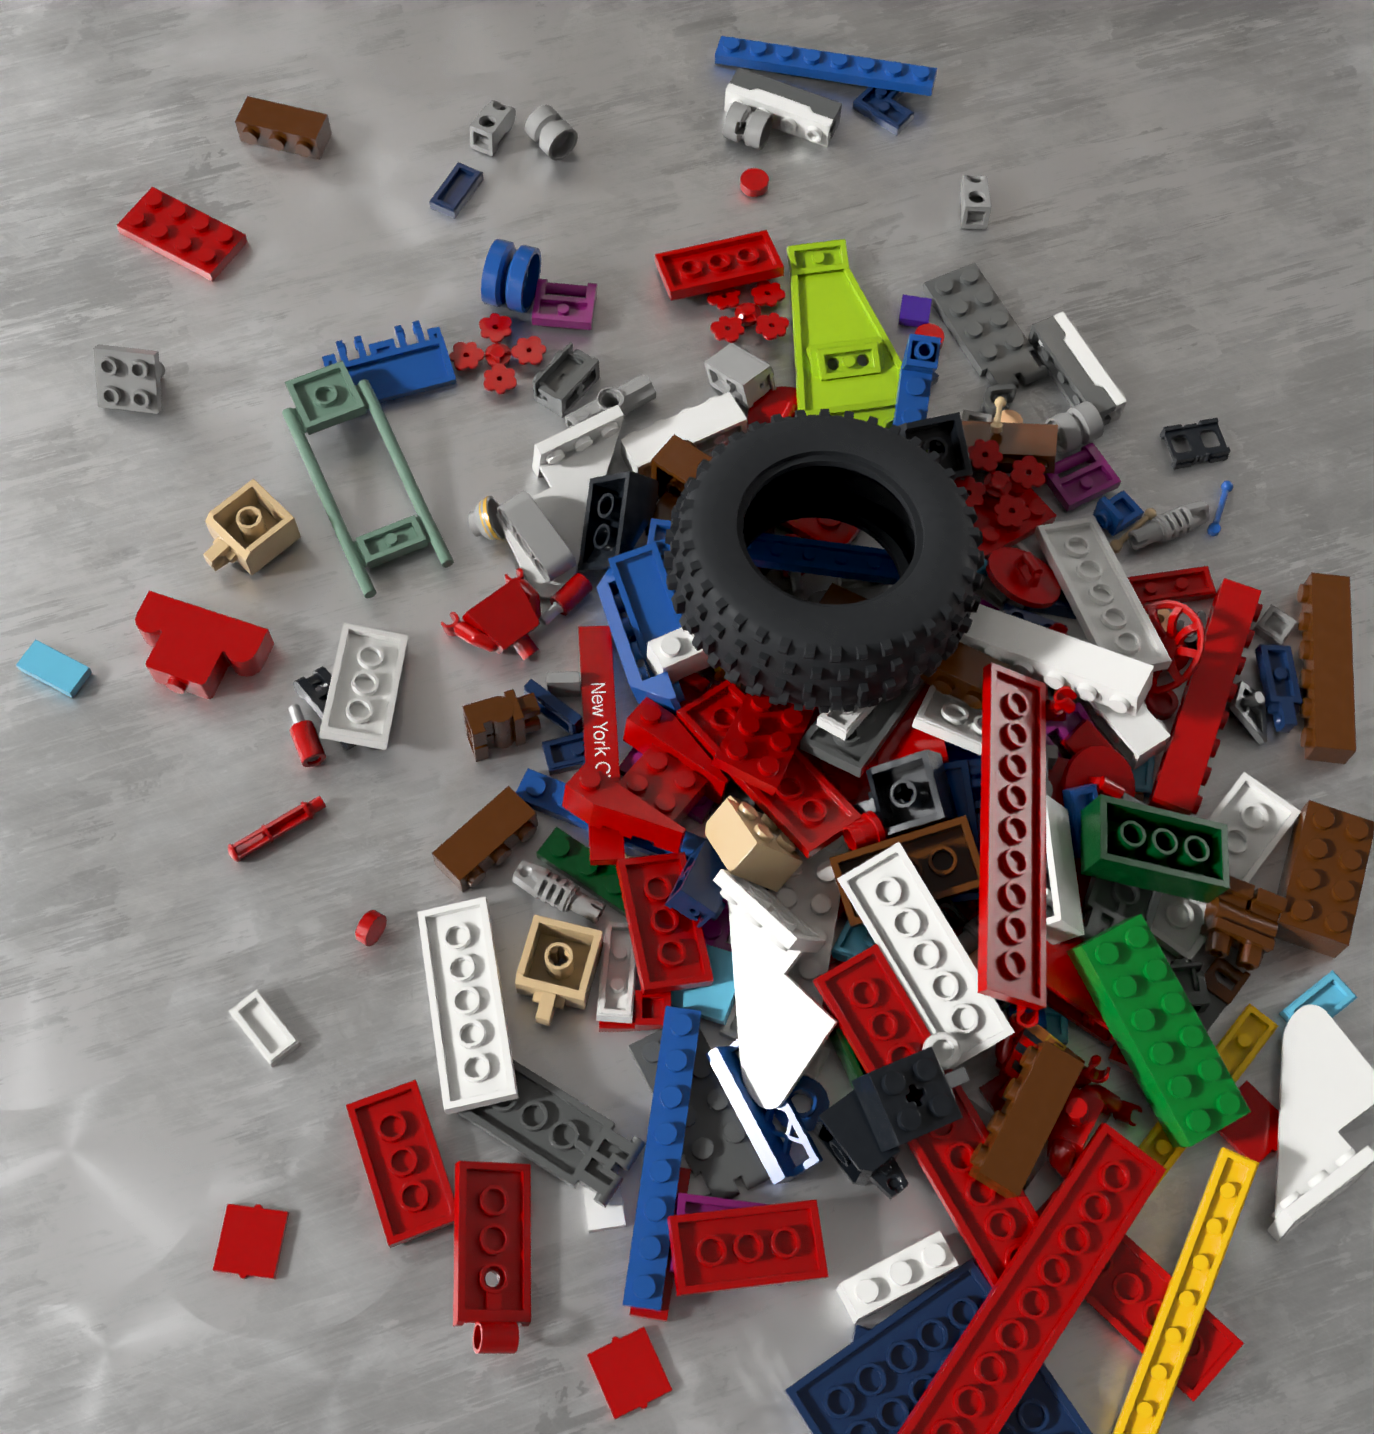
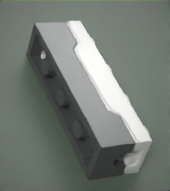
[724,67,842,147]
[1028,312,1127,425]

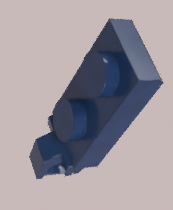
[1255,644,1302,733]

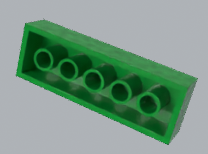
[1066,913,1251,1147]

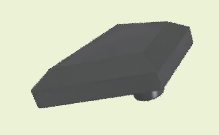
[1230,681,1267,745]

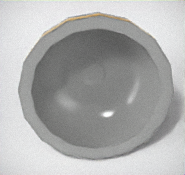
[468,496,506,540]

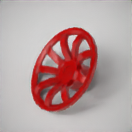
[1143,600,1206,695]

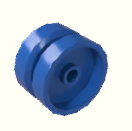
[481,239,541,314]

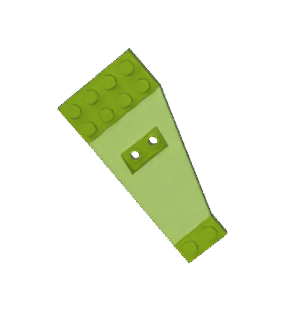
[786,239,928,453]

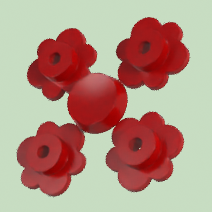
[707,280,789,343]
[449,313,546,394]
[954,439,1045,528]

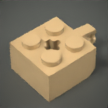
[203,479,301,576]
[705,795,803,892]
[515,914,603,1026]

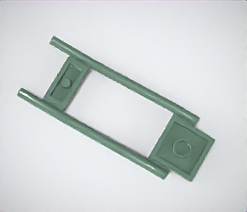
[282,361,454,598]

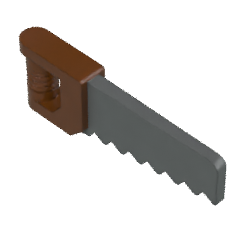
[1197,958,1251,1031]

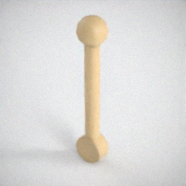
[990,396,1007,433]
[1110,508,1157,553]

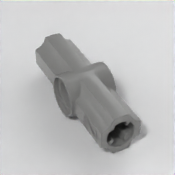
[565,374,656,428]

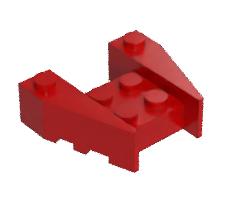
[562,697,728,854]

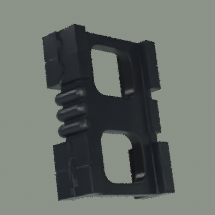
[1160,418,1231,470]

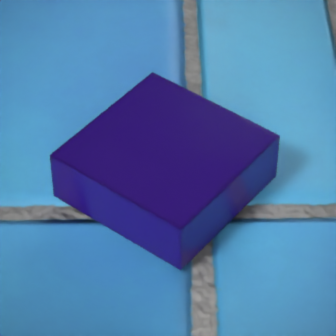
[898,295,932,327]

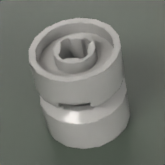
[723,101,773,150]
[525,105,578,160]
[1045,401,1104,455]

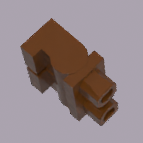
[462,689,541,762]
[1199,875,1288,971]

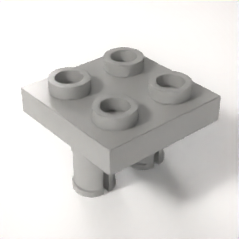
[93,344,165,414]

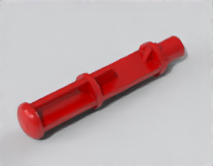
[227,795,326,862]

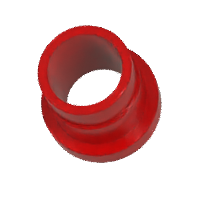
[842,811,886,851]

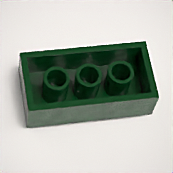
[1081,794,1230,903]

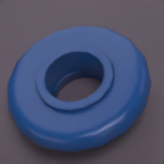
[774,1076,830,1132]

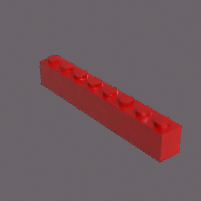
[1147,578,1263,815]

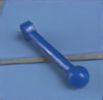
[1207,480,1233,536]

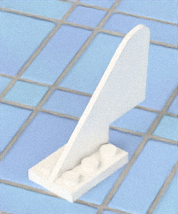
[496,405,624,599]
[713,869,838,1109]
[1267,1004,1374,1242]

